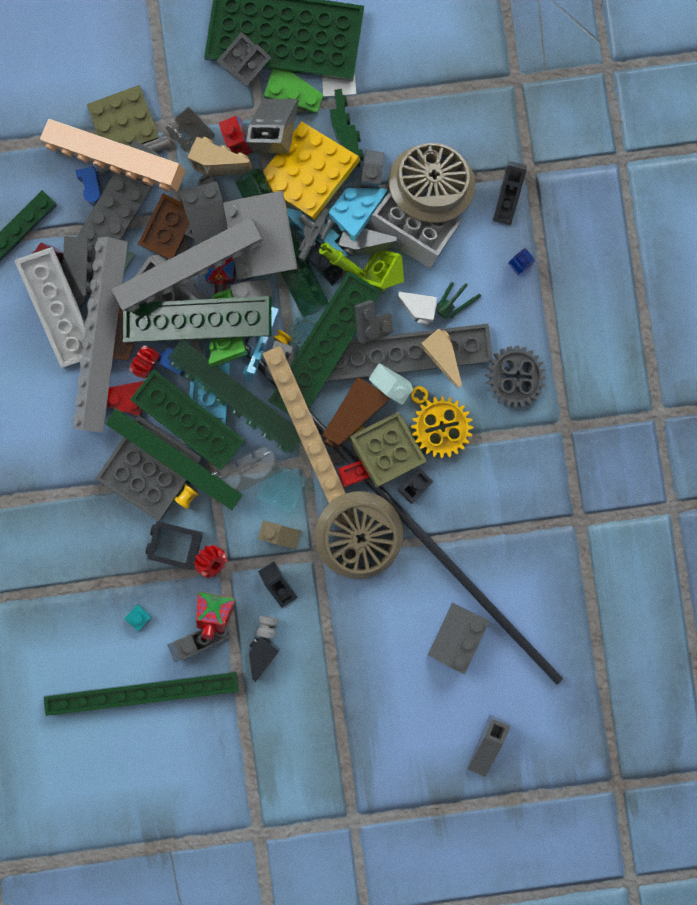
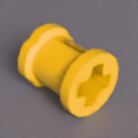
[174,484,199,509]

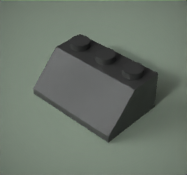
[428,603,489,674]

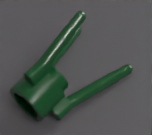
[436,282,481,320]

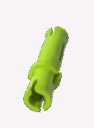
[319,243,366,279]

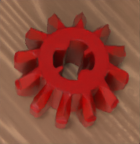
[130,346,159,379]
[193,544,227,579]

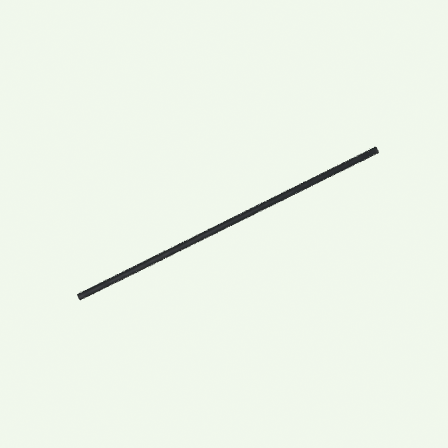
[245,344,563,685]

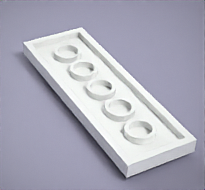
[15,247,86,368]

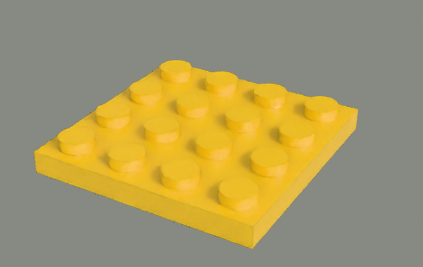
[256,121,360,220]

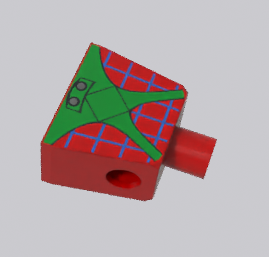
[196,592,235,640]

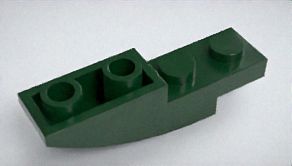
[330,89,364,168]

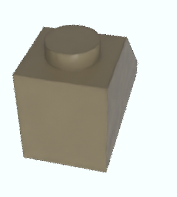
[258,520,301,549]

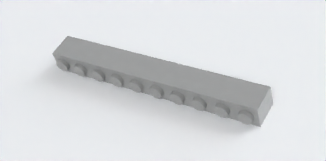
[73,237,128,433]

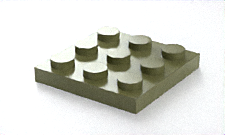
[87,85,159,146]
[348,412,427,488]

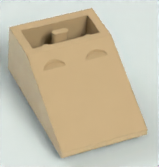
[187,137,253,176]

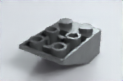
[246,99,299,153]

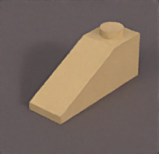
[420,329,462,389]

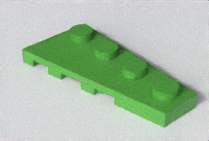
[209,288,248,368]

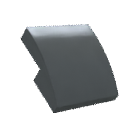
[216,32,271,87]

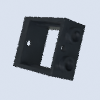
[145,521,204,570]

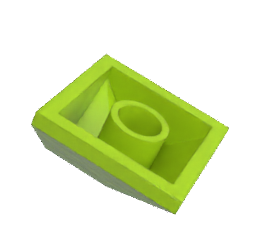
[361,250,404,294]

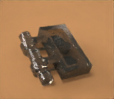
[165,107,215,153]

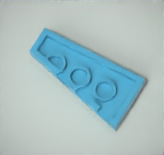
[243,307,279,383]

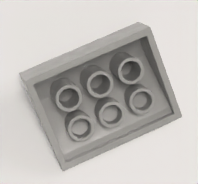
[366,184,462,269]
[223,191,297,280]

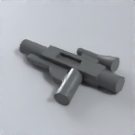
[298,208,335,261]

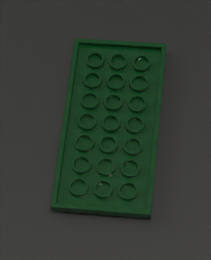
[204,0,364,81]

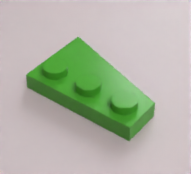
[264,69,323,114]

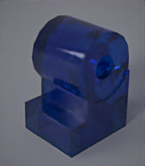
[508,248,535,275]

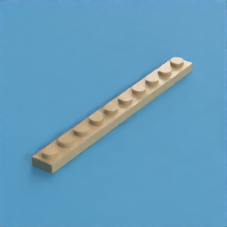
[262,346,355,529]

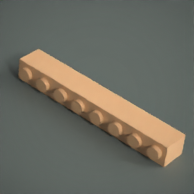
[40,119,186,192]

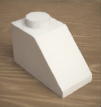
[398,292,437,325]

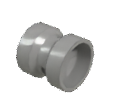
[256,615,279,638]

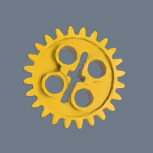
[411,396,473,458]

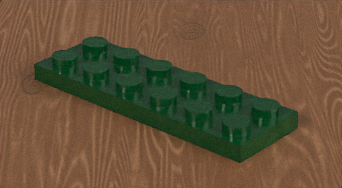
[130,369,246,471]

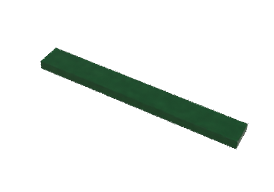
[105,408,243,511]

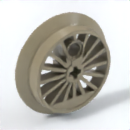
[389,143,475,223]
[315,491,403,579]

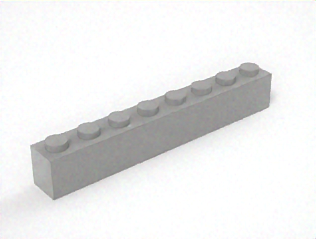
[111,217,264,313]

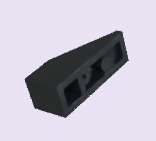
[493,160,527,225]

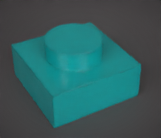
[124,604,152,632]

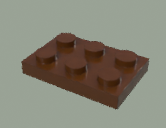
[138,193,189,260]

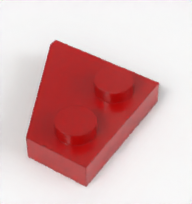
[106,381,144,416]

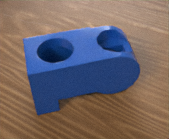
[75,166,102,206]

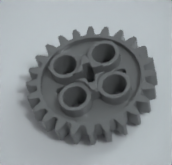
[484,345,546,408]

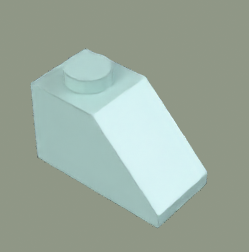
[369,363,413,405]

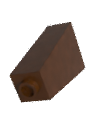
[321,377,390,448]

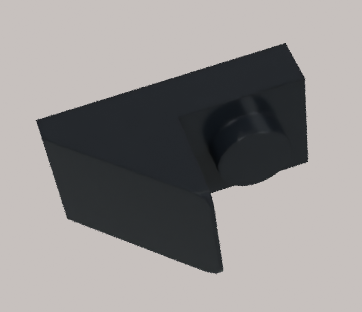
[398,468,433,504]

